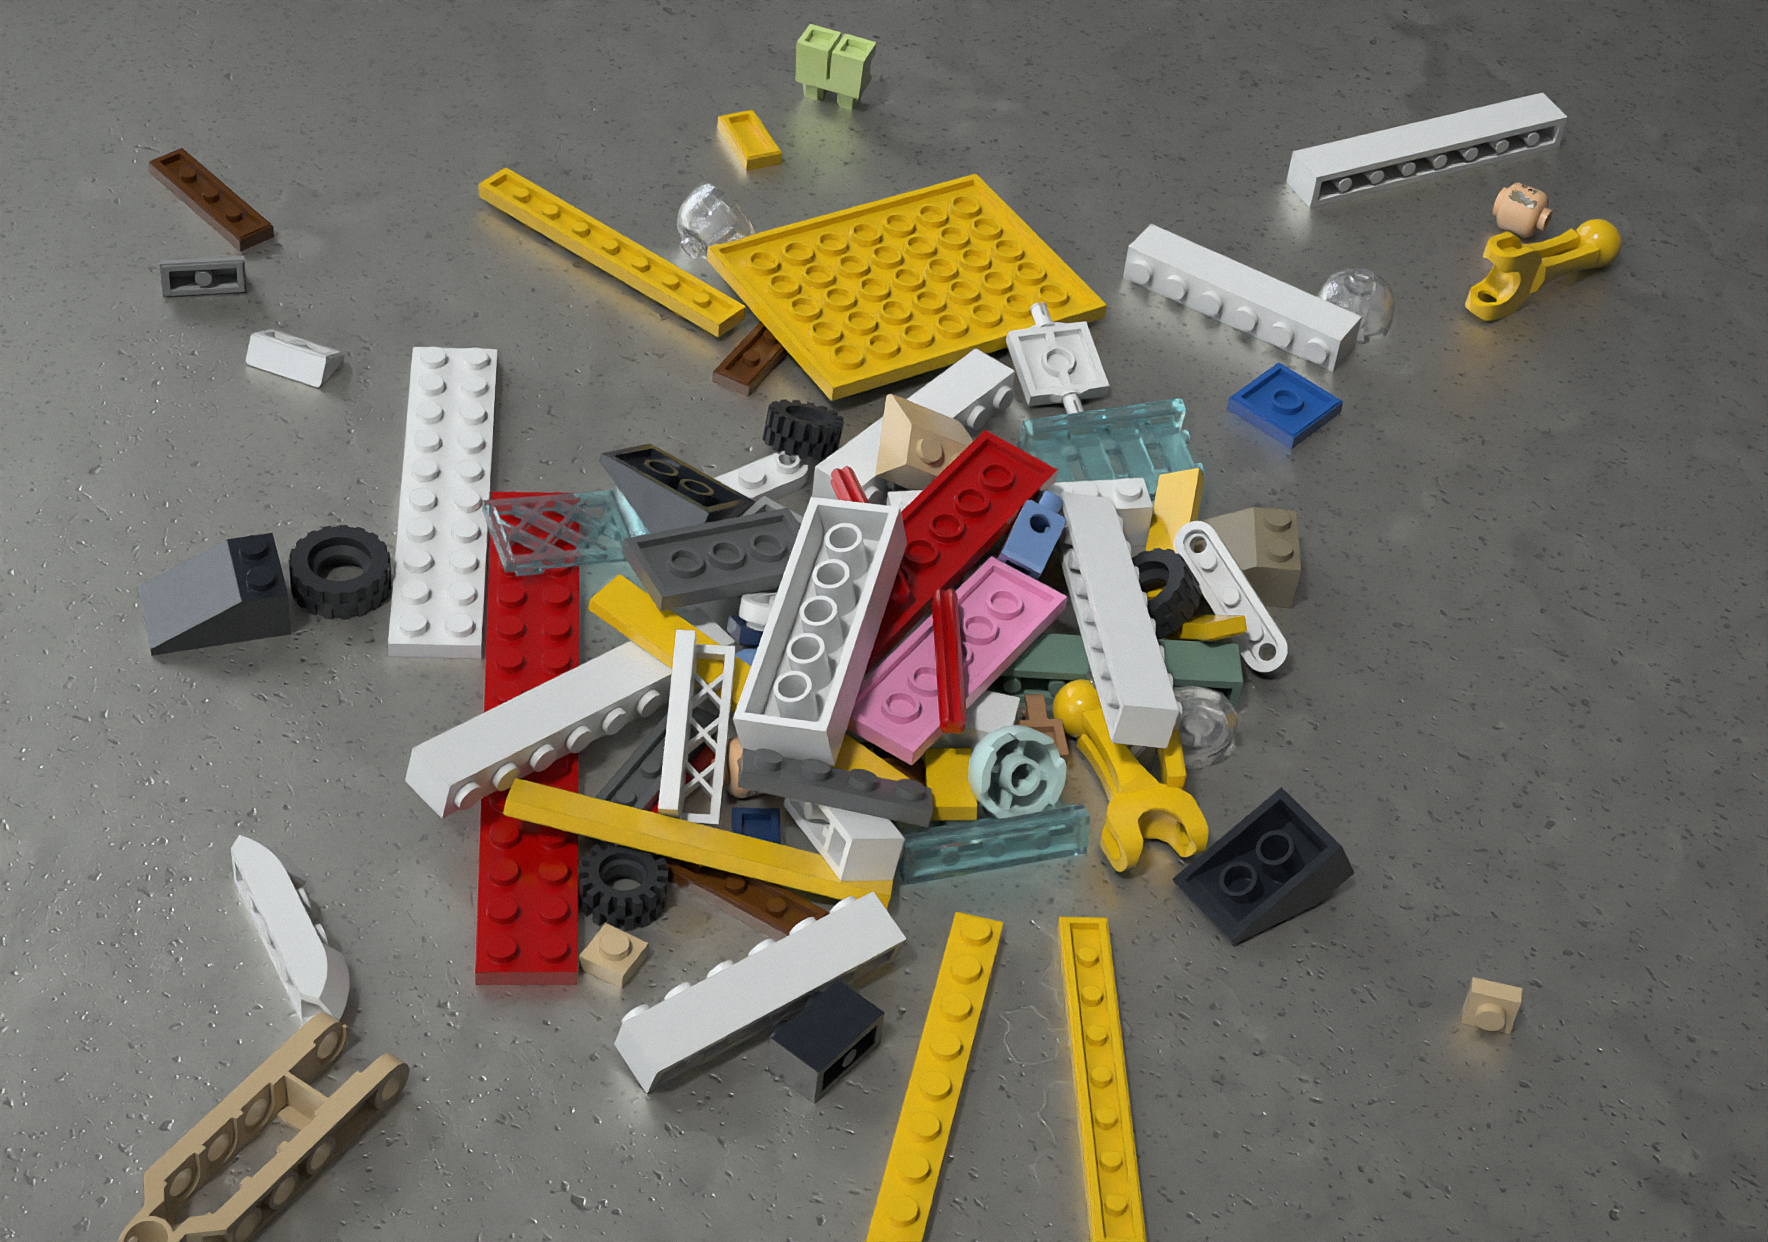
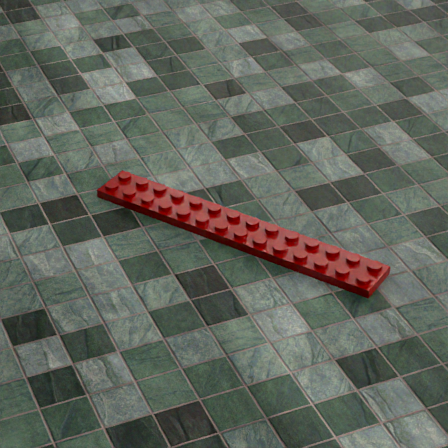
[475,491,580,985]

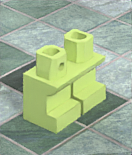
[795,24,877,110]

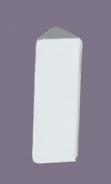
[246,329,345,387]

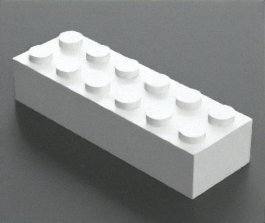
[733,497,907,766]

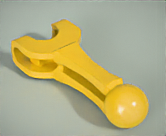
[1465,219,1622,321]
[1052,679,1209,872]

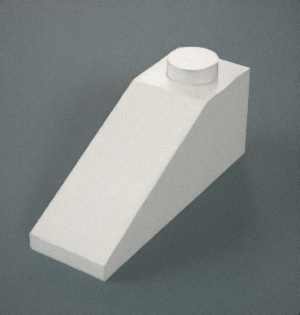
[783,798,905,881]

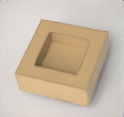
[579,923,649,989]
[1461,977,1522,1034]

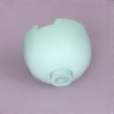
[968,725,1067,824]

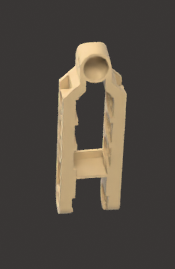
[118,1012,410,1242]

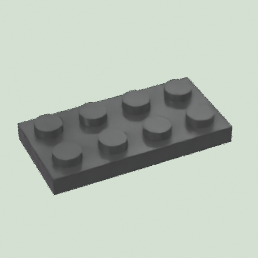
[622,508,801,611]

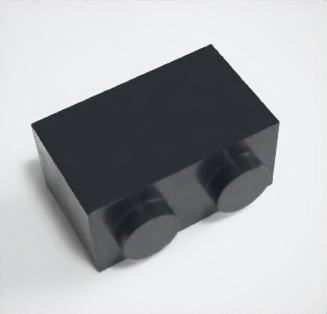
[768,979,885,1104]

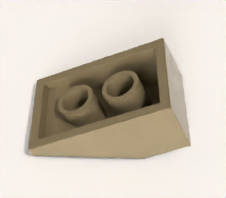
[1194,507,1301,609]

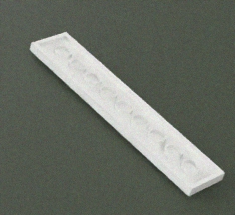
[388,346,497,658]

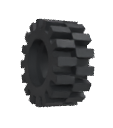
[762,399,844,460]
[578,841,668,931]

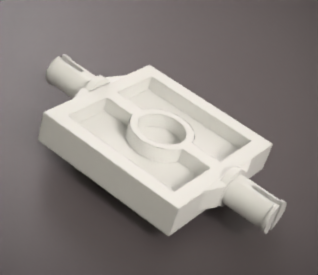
[1006,302,1109,424]

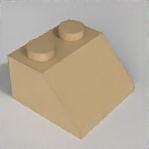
[875,394,973,490]

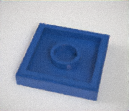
[1227,362,1343,449]

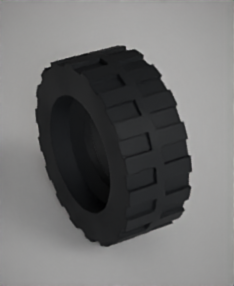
[289,525,391,620]
[1131,548,1201,639]

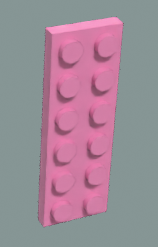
[847,556,1067,765]

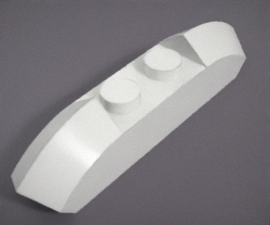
[231,835,349,1025]

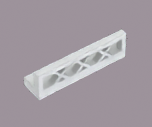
[658,630,736,829]

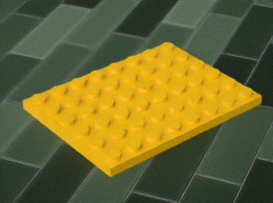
[707,174,1107,401]

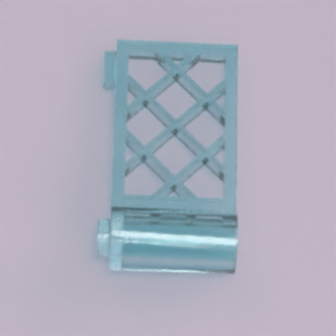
[482,486,650,576]

